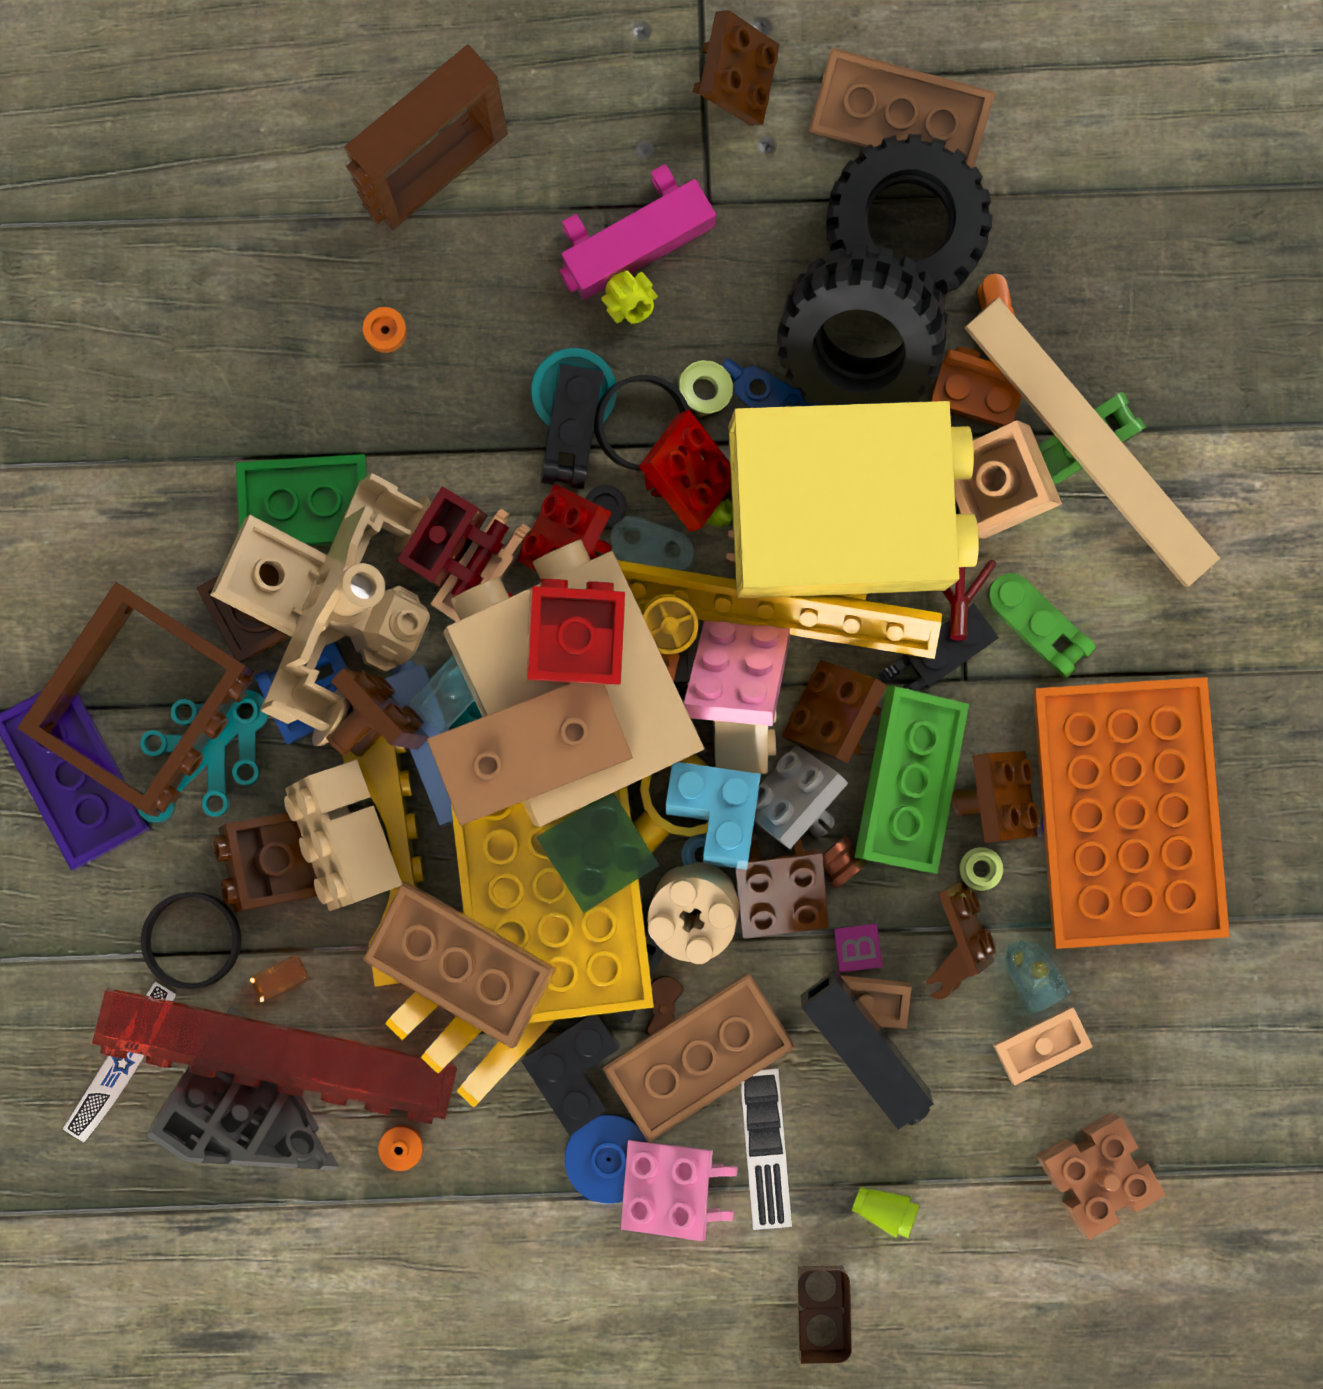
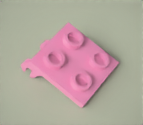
[621,1140,738,1241]

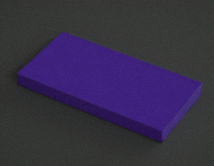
[0,691,151,870]

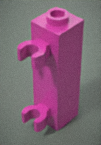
[559,164,717,301]

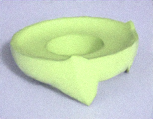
[678,360,733,417]

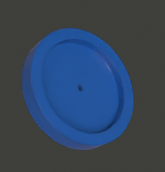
[565,1114,648,1204]

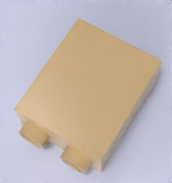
[443,539,704,827]

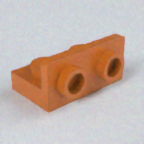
[930,347,1021,428]

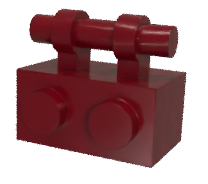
[397,486,509,596]

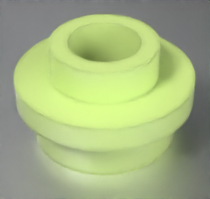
[959,847,1003,891]

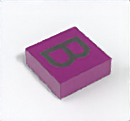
[833,923,883,972]

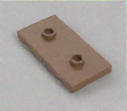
[808,47,995,169]
[427,683,633,826]
[363,882,557,1048]
[601,972,796,1143]

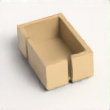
[284,759,402,911]

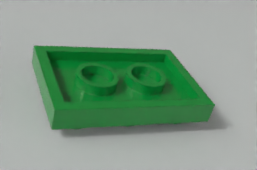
[236,454,371,546]

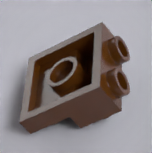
[213,813,317,913]

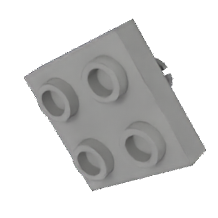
[754,745,848,849]

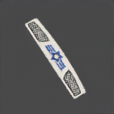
[63,982,176,1142]

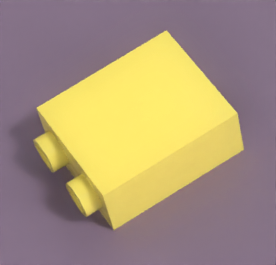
[728,401,979,599]

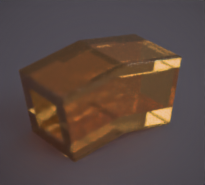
[249,955,310,1003]

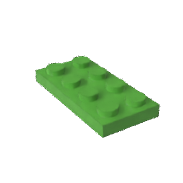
[854,686,969,874]

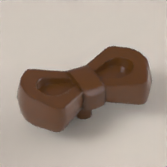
[645,976,684,1035]

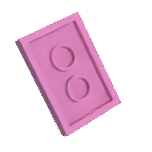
[684,621,790,726]

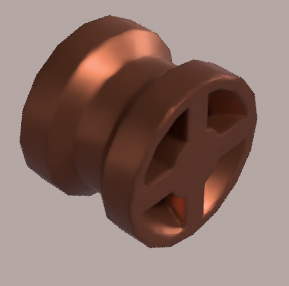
[822,836,868,889]

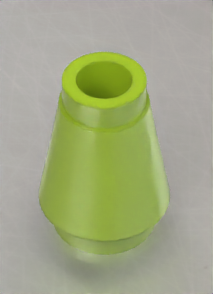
[852,1187,920,1238]

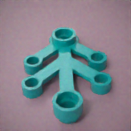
[138,690,269,823]

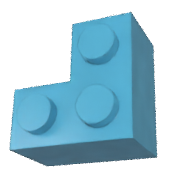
[666,762,761,870]

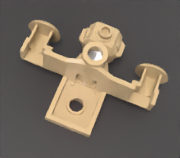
[210,473,431,746]

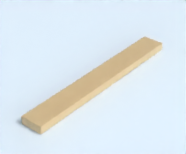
[963,297,1220,587]

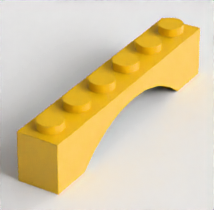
[342,736,425,987]

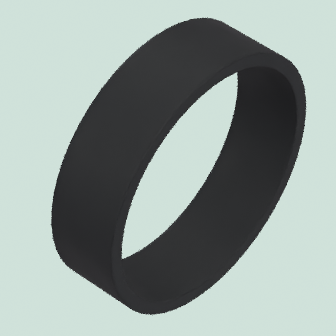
[594,375,690,471]
[141,892,241,989]

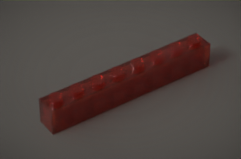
[92,987,457,1124]

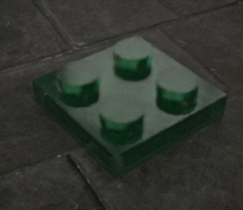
[536,793,659,913]

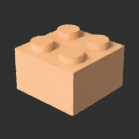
[954,420,1062,539]

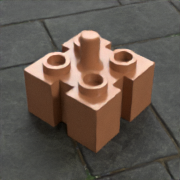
[1036,1112,1166,1240]

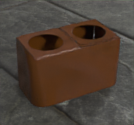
[798,1265,852,1364]

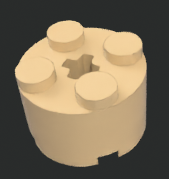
[648,862,739,964]

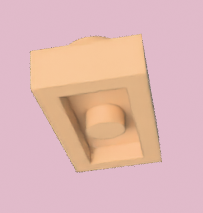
[993,1007,1093,1085]

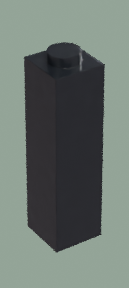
[800,970,934,1130]

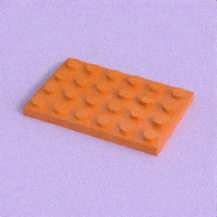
[1033,677,1230,949]

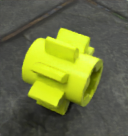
[601,270,658,324]

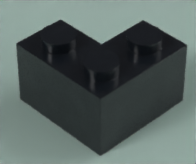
[521,1014,620,1136]

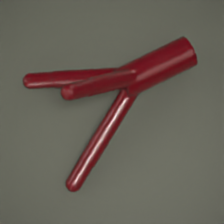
[942,560,996,641]

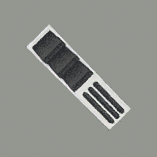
[741,1069,792,1230]

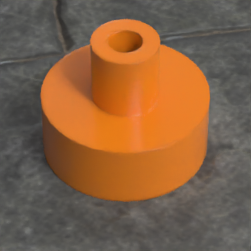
[363,307,407,353]
[378,1125,424,1171]

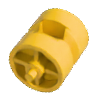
[641,593,698,654]

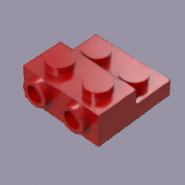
[526,579,625,685]

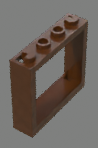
[344,44,508,231]
[17,582,255,817]

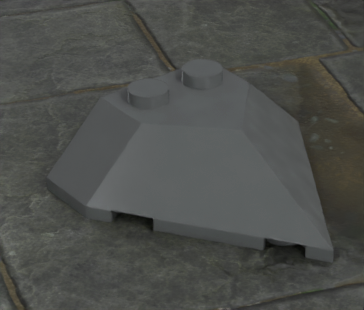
[147,1006,339,1170]

